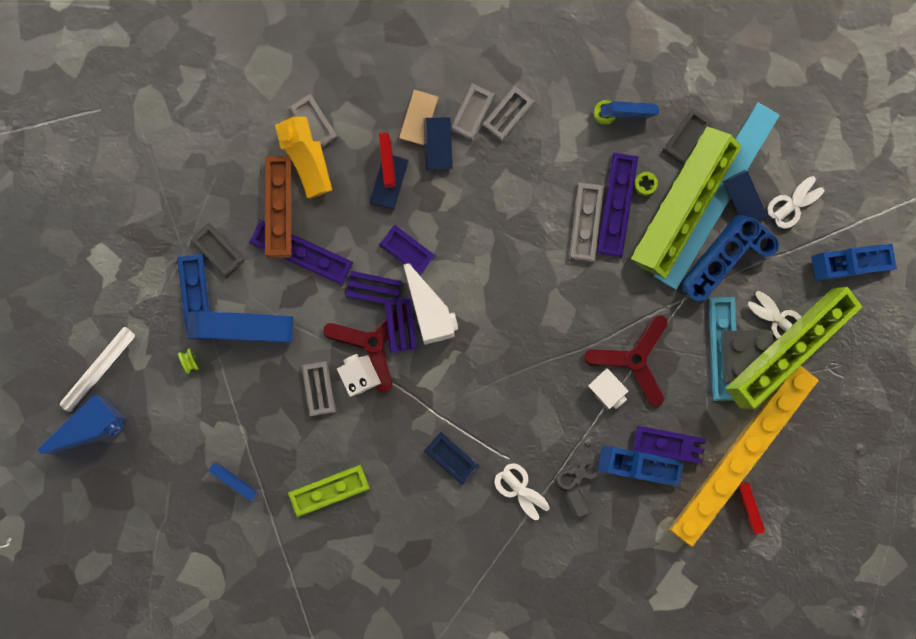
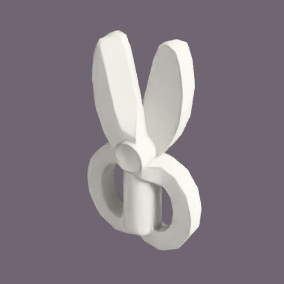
[767,176,824,229]
[747,291,801,340]
[494,463,550,520]

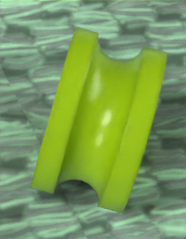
[593,100,615,125]
[634,172,658,196]
[178,348,199,374]

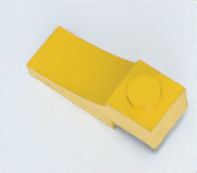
[275,117,332,198]

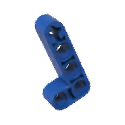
[681,215,779,301]
[187,311,293,343]

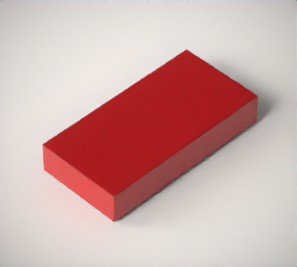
[379,132,396,189]
[737,482,765,535]

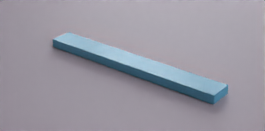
[653,103,780,290]

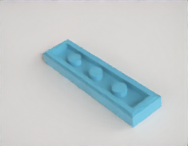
[708,297,737,401]

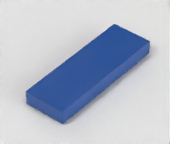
[177,254,211,334]

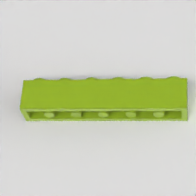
[631,126,742,279]
[725,287,863,409]

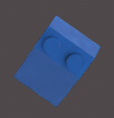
[37,394,127,454]

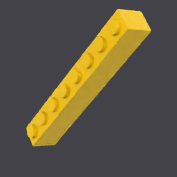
[668,366,819,547]

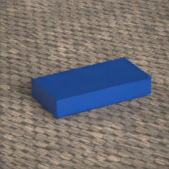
[601,101,659,119]
[208,463,259,501]

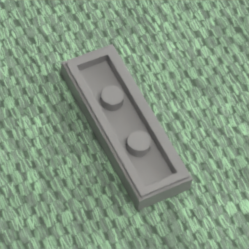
[569,182,604,262]

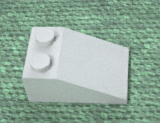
[404,263,458,345]

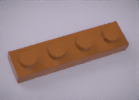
[265,156,292,258]

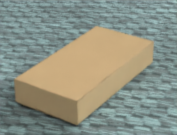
[399,90,438,147]

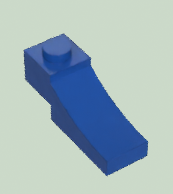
[811,244,897,281]
[597,445,684,487]

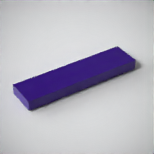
[596,152,638,258]
[249,220,353,286]

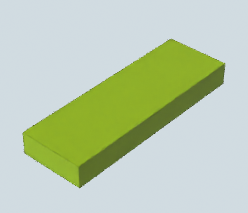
[288,465,370,517]

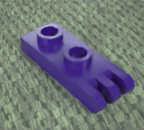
[633,426,706,464]

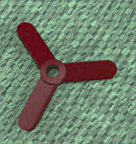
[323,304,407,393]
[584,315,668,407]

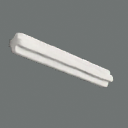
[60,327,135,412]

